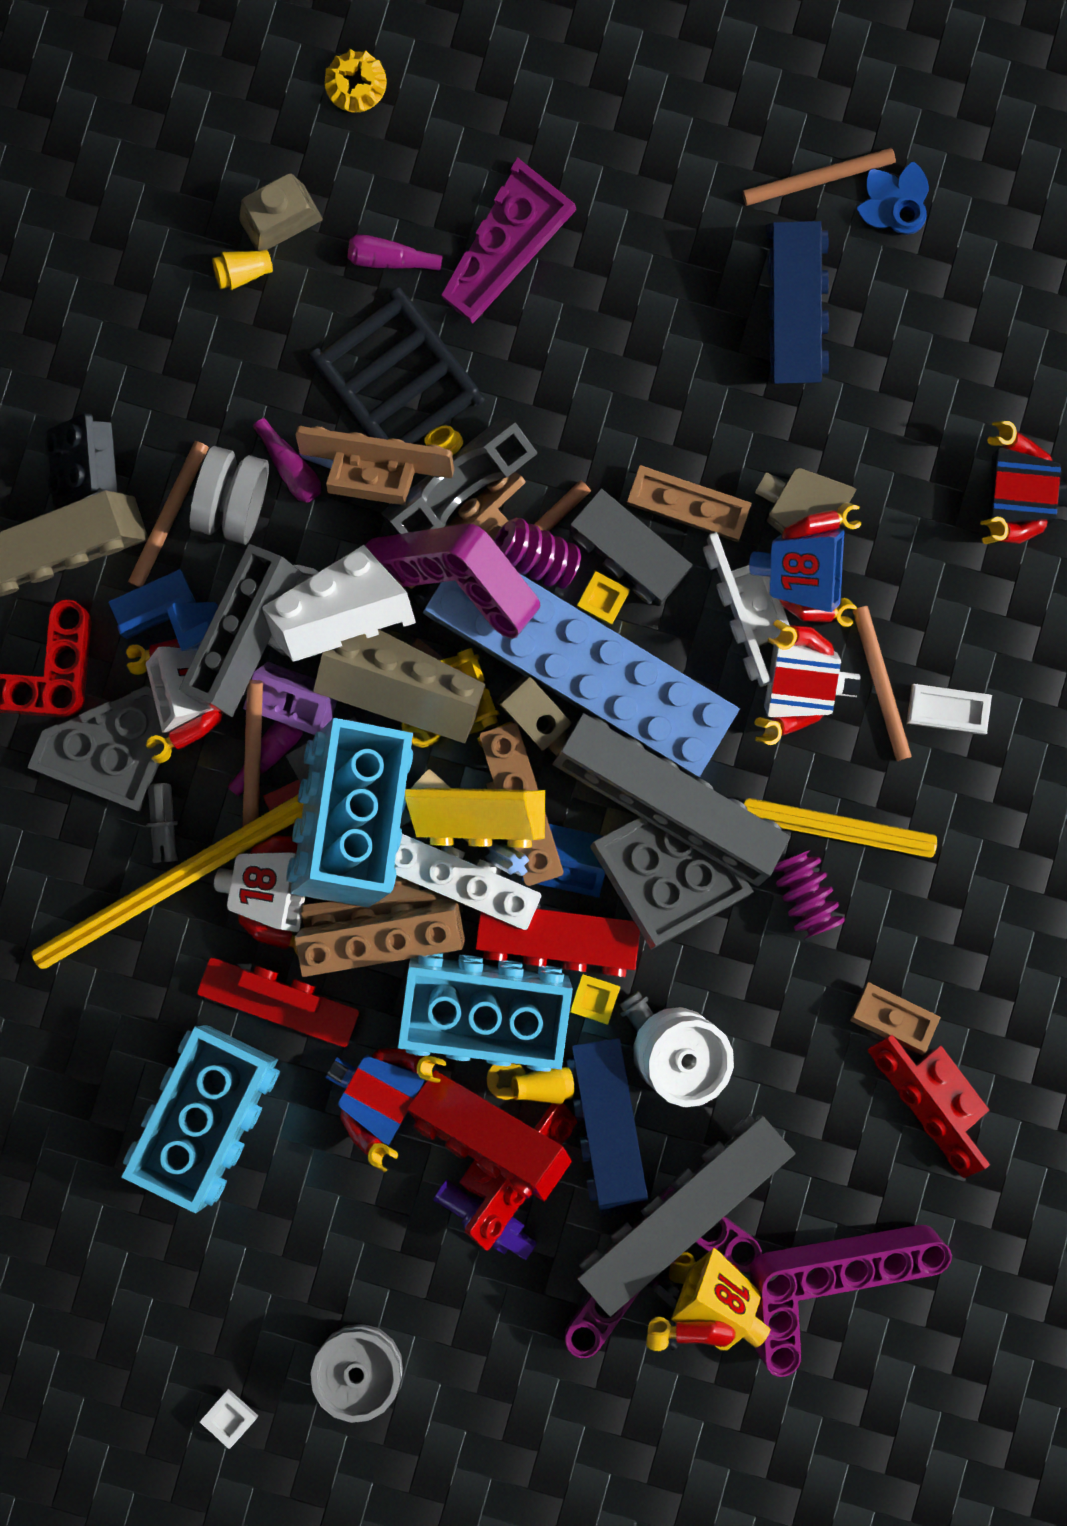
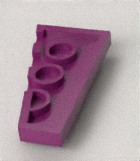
[442,157,576,324]

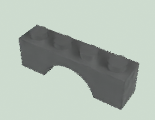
[380,416,537,534]

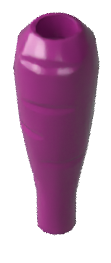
[347,234,442,271]
[253,418,322,503]
[227,721,303,797]

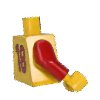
[646,1248,770,1351]

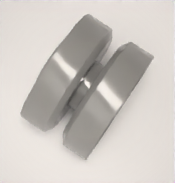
[190,446,269,545]
[311,1324,403,1423]

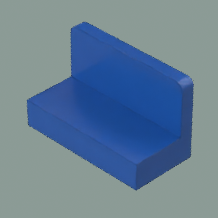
[108,569,196,639]
[166,602,218,651]
[522,824,605,898]

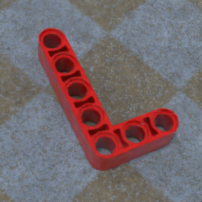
[0,600,92,718]

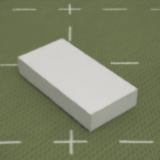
[906,684,992,735]

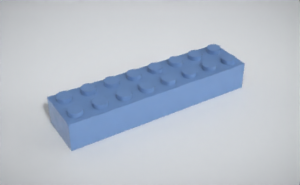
[422,573,740,778]

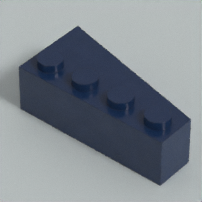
[766,221,829,383]
[566,1038,648,1217]

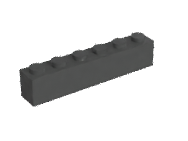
[552,713,791,886]
[577,1114,796,1317]

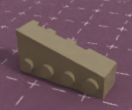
[0,490,148,596]
[313,629,485,743]

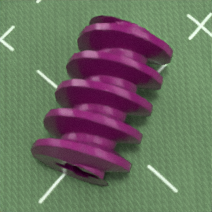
[494,517,581,589]
[773,850,845,940]

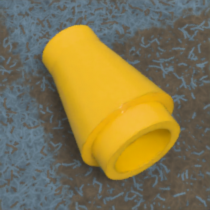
[212,249,273,290]
[511,1067,574,1104]

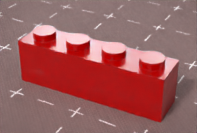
[476,909,640,977]
[407,1070,572,1202]

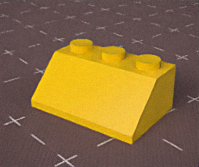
[405,788,545,848]

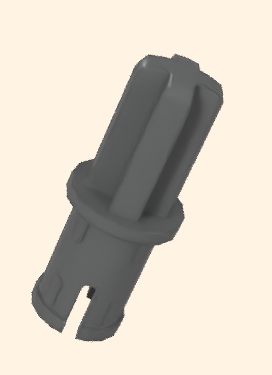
[147,783,178,863]

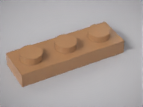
[627,465,752,542]

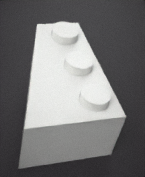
[262,545,416,662]

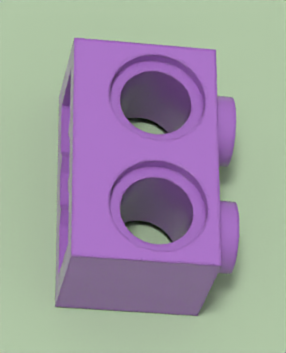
[243,662,337,735]

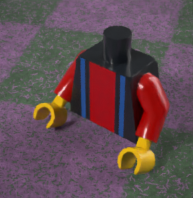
[980,421,1067,544]

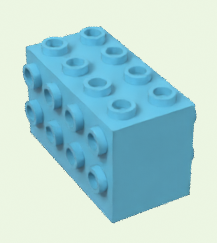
[286,718,413,908]
[398,953,573,1071]
[122,1025,280,1213]

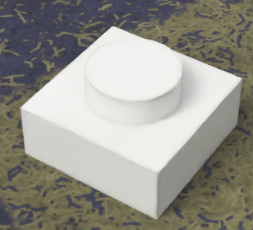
[200,1389,258,1449]

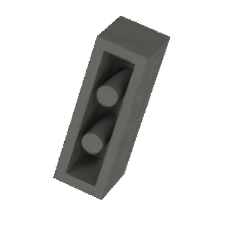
[570,488,692,606]

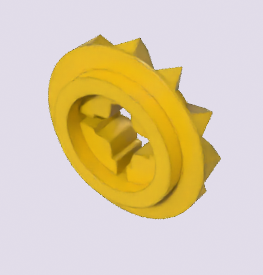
[324,49,386,112]

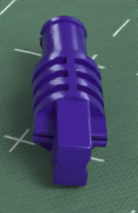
[433,1179,536,1260]

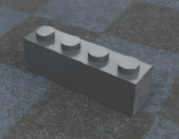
[179,544,302,717]

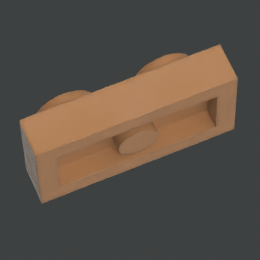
[850,982,941,1055]

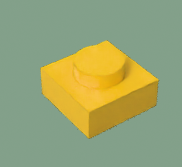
[577,571,630,626]
[570,974,620,1025]

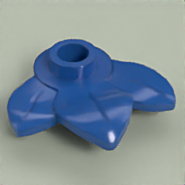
[857,162,929,235]

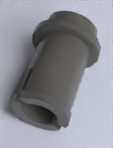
[619,991,654,1033]

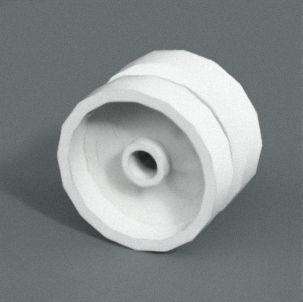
[633,1007,734,1107]

